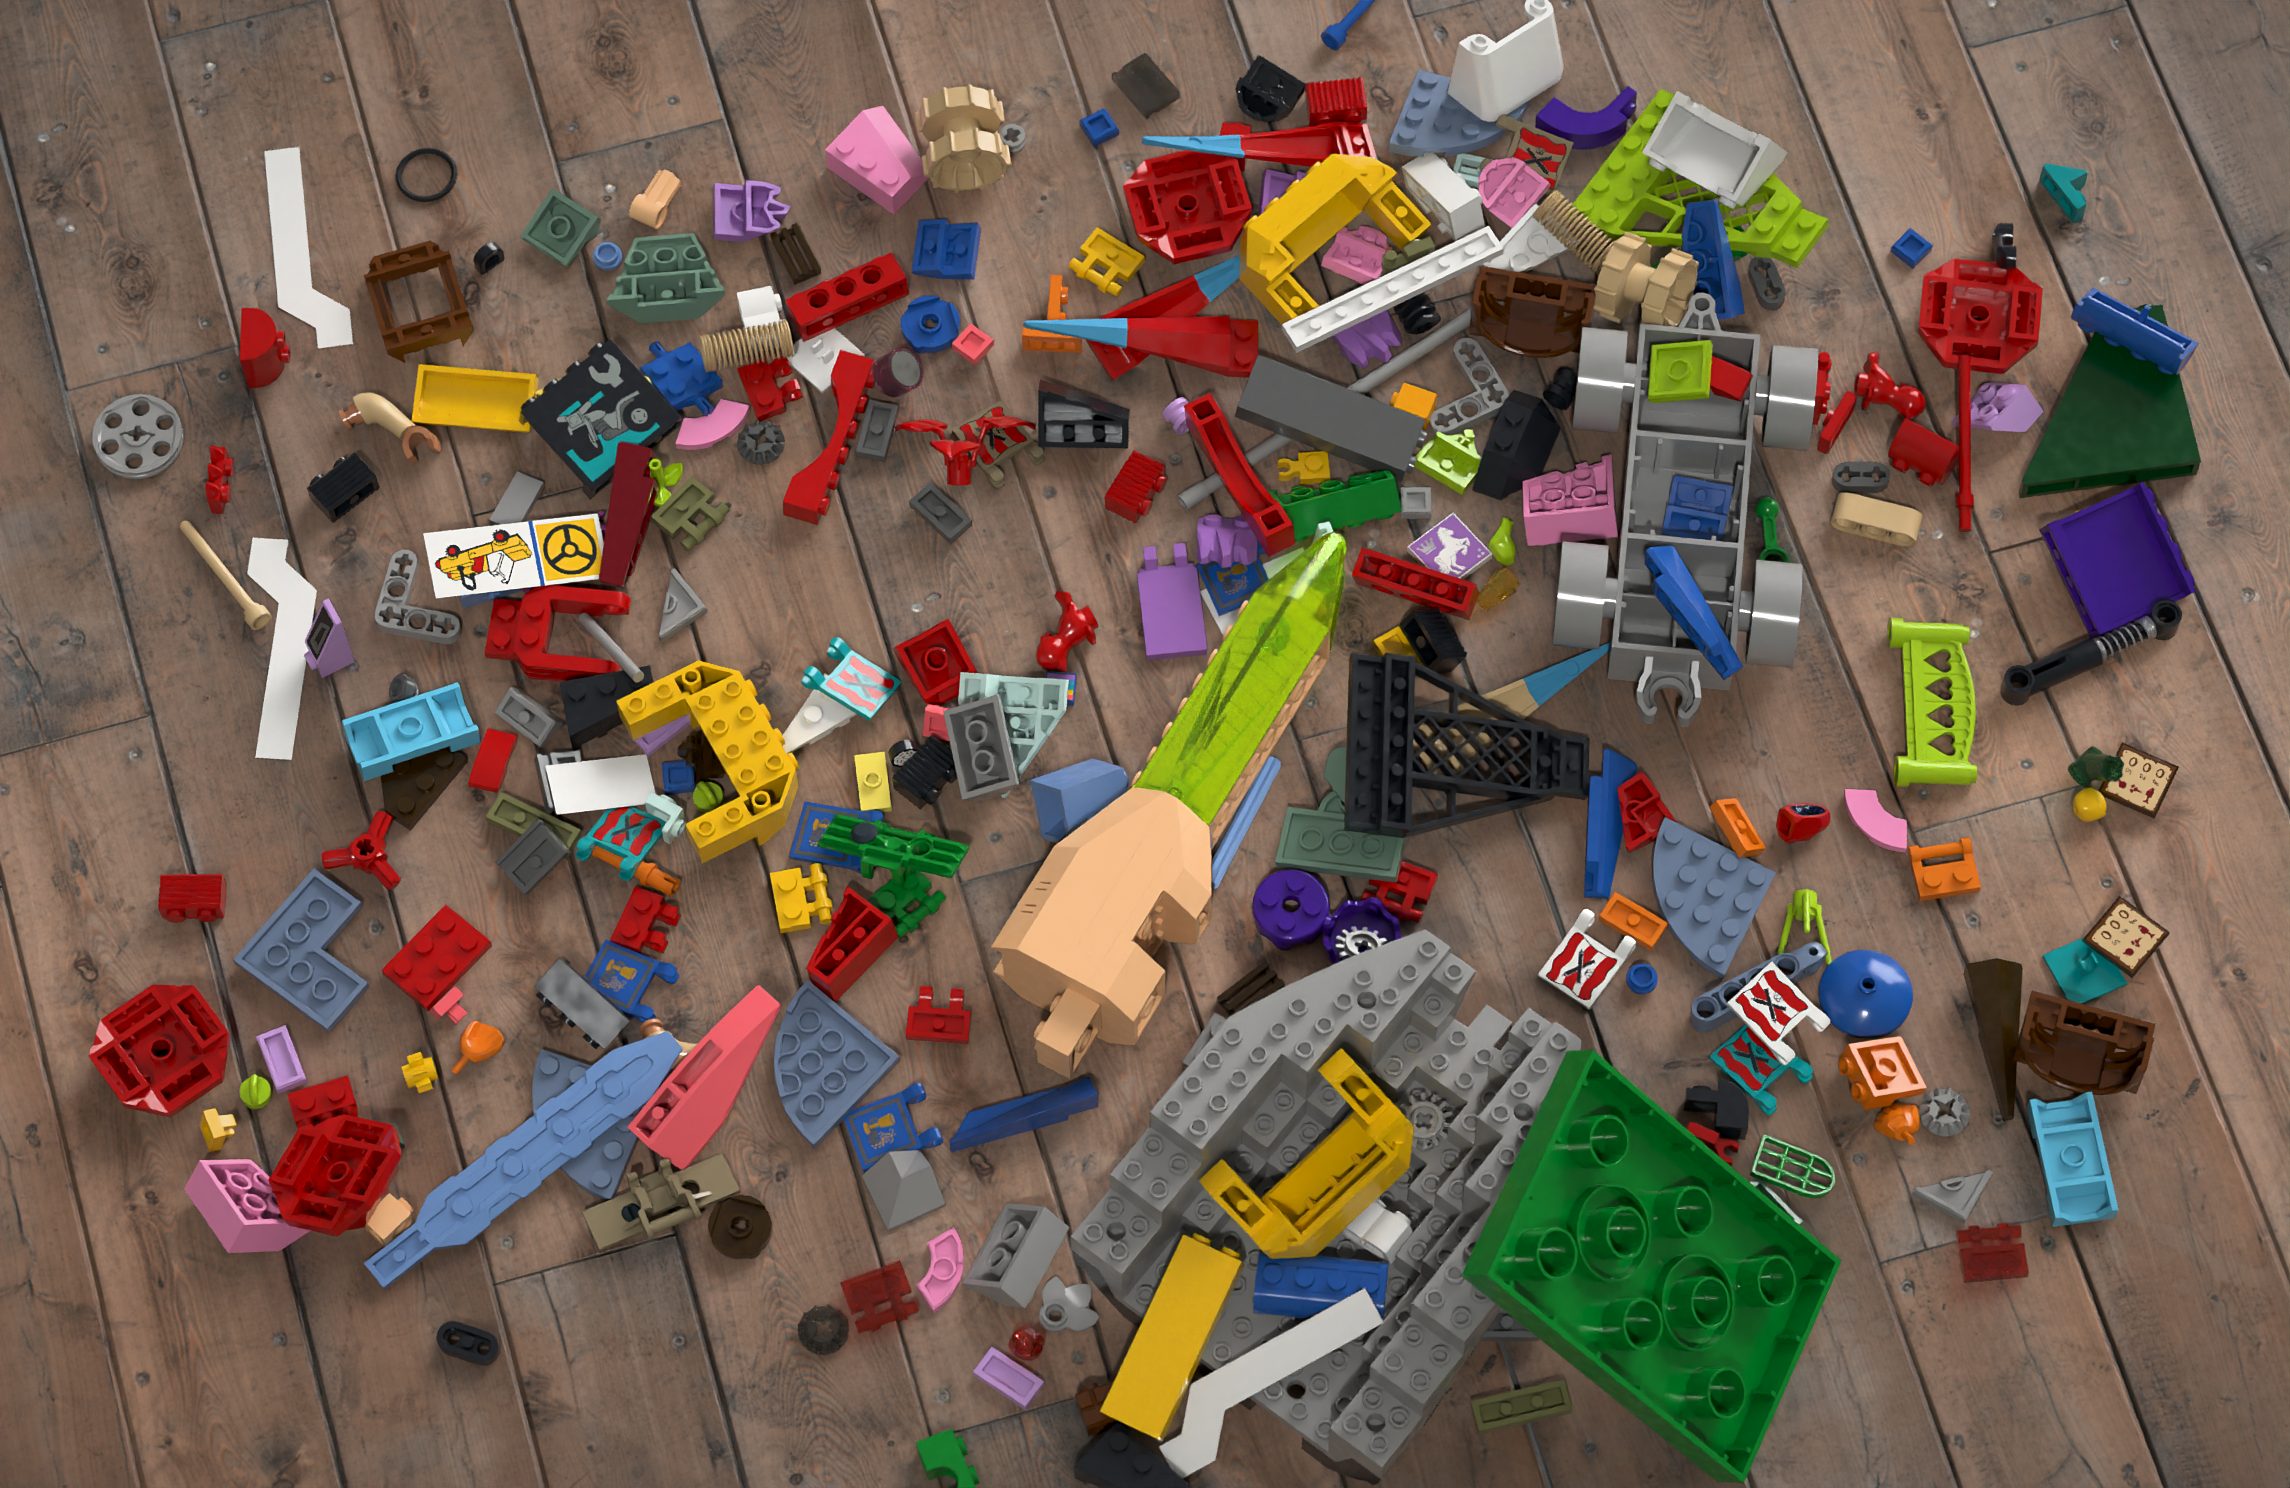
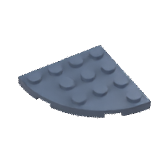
[1388,70,1530,157]
[1652,817,1776,979]
[774,980,900,1149]
[532,1049,658,1201]

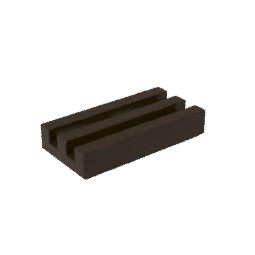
[770,223,821,285]
[1217,961,1285,1016]

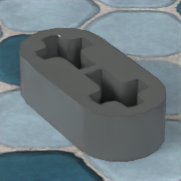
[1748,257,1786,310]
[1832,462,1890,493]

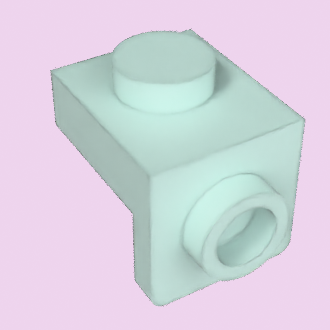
[645,792,686,844]

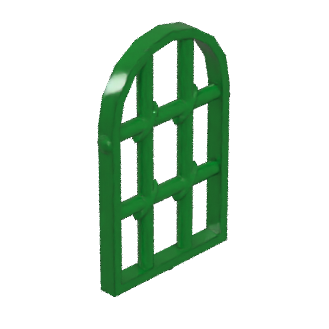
[1750,1134,1835,1199]

